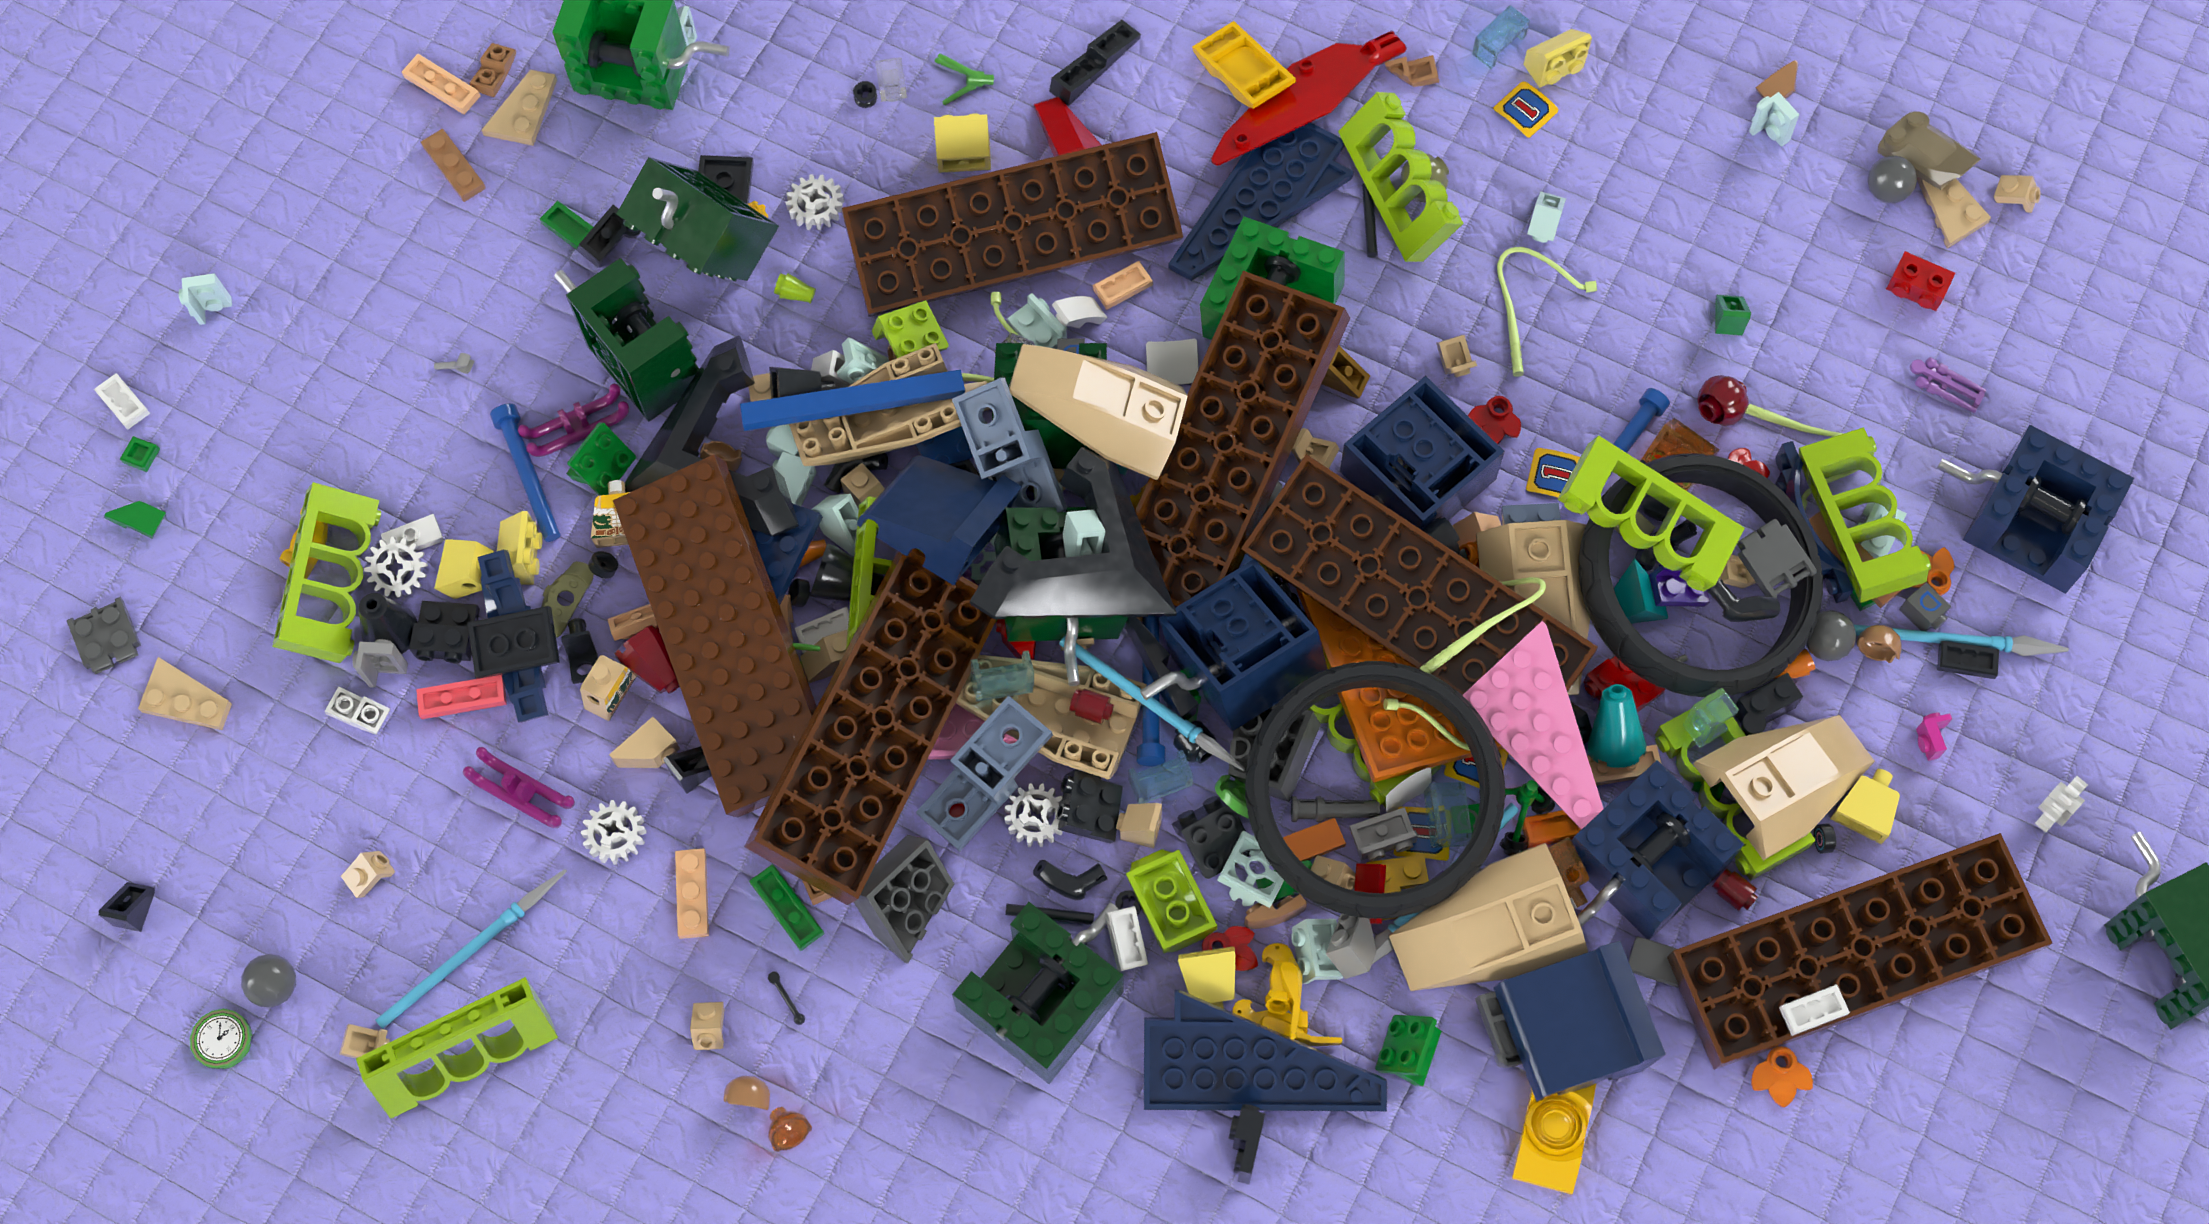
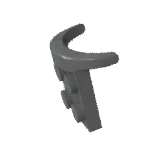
[1475,991,1522,1068]

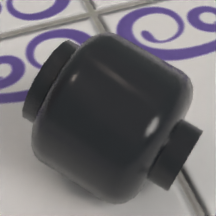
[1173,720,1216,764]

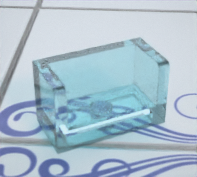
[1472,5,1530,69]
[970,651,1034,702]
[1683,687,1739,748]
[1128,750,1193,804]
[1424,782,1472,848]

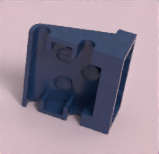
[856,455,1022,586]
[1493,941,1666,1102]

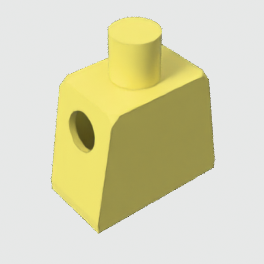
[434,539,494,599]
[1830,769,1900,844]
[1178,946,1235,1009]

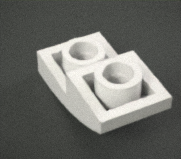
[1052,296,1107,328]
[325,687,390,735]

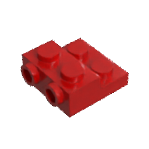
[1583,656,1666,712]

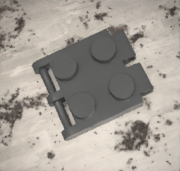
[1737,519,1817,598]
[67,596,141,675]

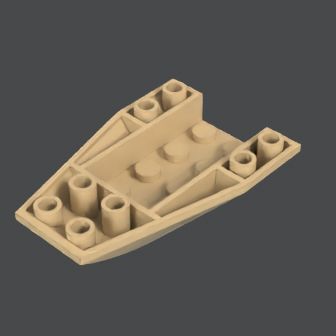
[789,343,962,466]
[1009,344,1188,480]
[1476,520,1590,696]
[955,655,1147,780]
[1693,715,1875,860]
[1389,843,1588,991]

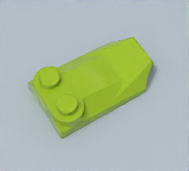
[1126,849,1217,953]

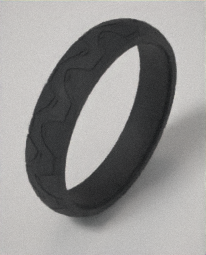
[1579,453,1823,697]
[1245,661,1505,919]

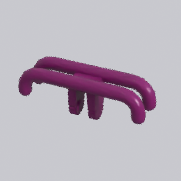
[518,383,629,457]
[463,747,575,828]

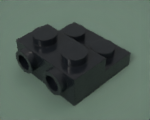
[409,601,480,664]
[1056,769,1123,844]
[1228,1104,1265,1184]

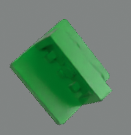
[566,422,636,496]
[1375,1015,1442,1087]

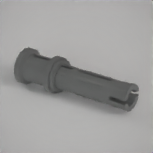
[1291,796,1380,822]

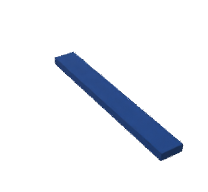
[740,369,965,431]

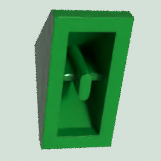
[1715,294,1751,336]

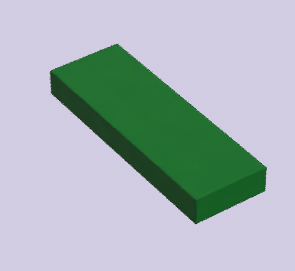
[749,864,824,951]

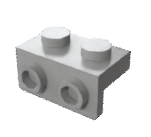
[352,639,408,688]
[1349,807,1418,862]

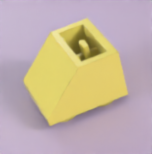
[1523,29,1592,88]
[934,113,991,173]
[497,511,543,585]

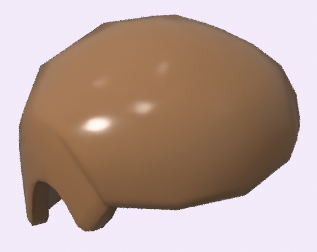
[700,441,742,472]
[1857,625,1902,663]
[723,1076,770,1110]

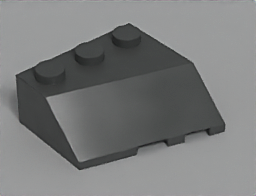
[1228,704,1321,802]
[854,835,954,963]

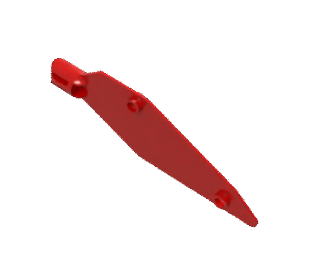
[1211,30,1407,166]

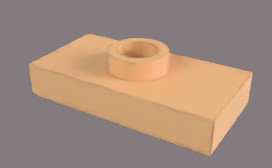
[1093,261,1153,310]

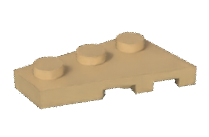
[482,69,557,146]
[1917,176,1991,249]
[138,657,232,730]

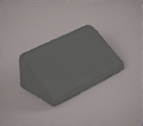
[1628,937,1679,988]

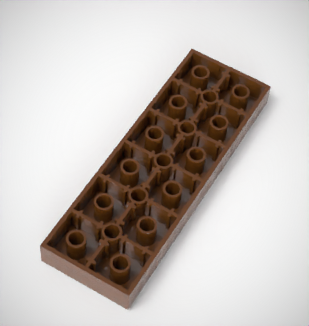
[842,132,1183,317]
[1135,271,1350,608]
[613,454,817,818]
[1241,454,1598,695]
[744,548,997,905]
[1667,833,2053,1070]

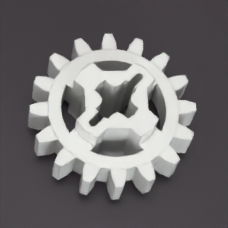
[786,174,844,230]
[364,537,428,598]
[2035,776,2088,833]
[1004,783,1063,847]
[581,800,647,865]

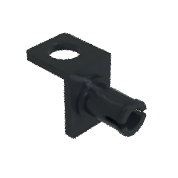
[561,618,598,684]

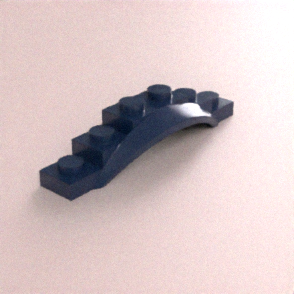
[1775,441,1853,603]
[478,549,549,723]

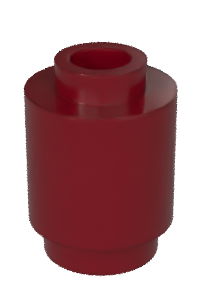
[1069,688,1114,724]
[1712,868,1758,911]

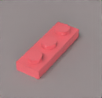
[416,675,507,719]

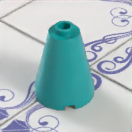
[1588,684,1646,768]

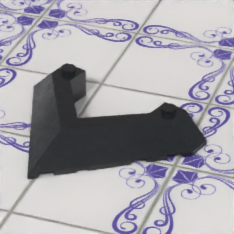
[625,336,799,537]
[969,445,1177,619]

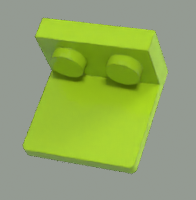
[871,301,949,358]

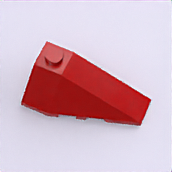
[1034,97,1102,157]

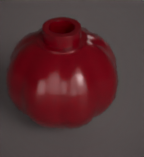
[1697,375,1749,426]

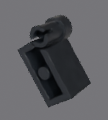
[576,205,641,268]
[1732,673,1803,736]

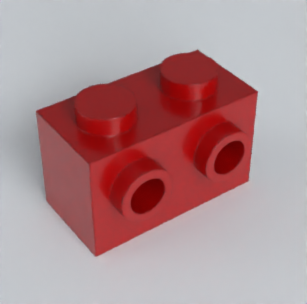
[1886,251,1956,311]

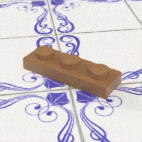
[420,128,486,202]

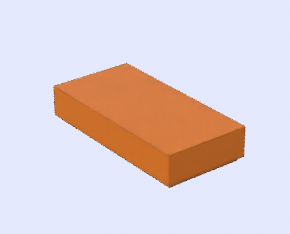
[1522,810,1581,848]
[1283,818,1346,862]

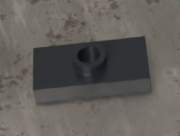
[1937,640,1999,679]

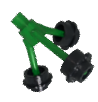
[1479,780,1555,856]

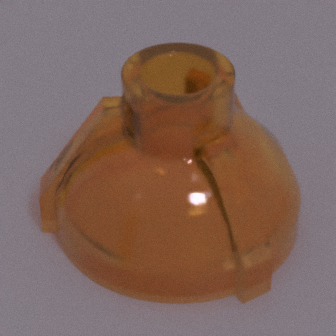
[768,1107,812,1152]

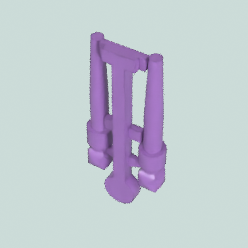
[1910,357,1986,413]

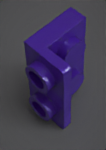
[1649,564,1710,607]

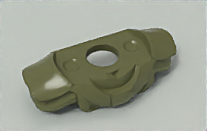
[541,561,594,638]

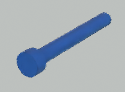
[1578,388,1670,514]
[490,403,561,542]
[1137,615,1165,767]

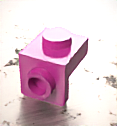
[1916,712,1952,761]

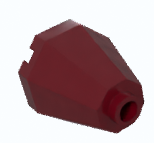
[614,625,680,694]

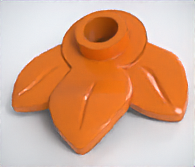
[1912,547,1954,596]
[1751,1046,1813,1108]

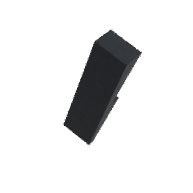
[1049,20,1141,106]
[1125,617,1199,720]

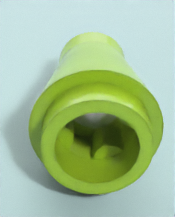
[774,273,816,303]

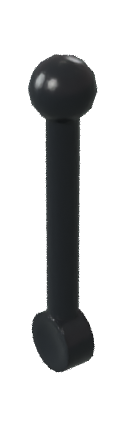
[768,972,805,1025]

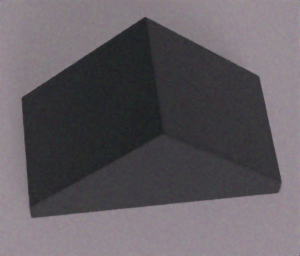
[663,746,712,794]
[98,882,155,932]

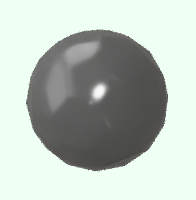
[1867,155,1917,203]
[1806,610,1856,661]
[241,954,296,1008]

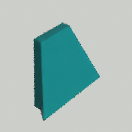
[1614,558,1668,624]

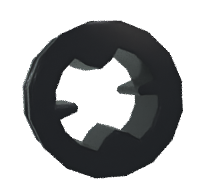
[853,81,878,108]
[1115,890,1141,916]

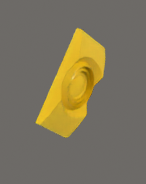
[1192,21,1296,109]
[1512,1083,1596,1195]

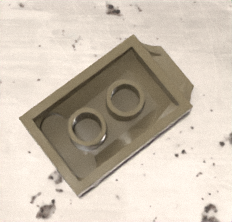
[1878,111,1981,190]

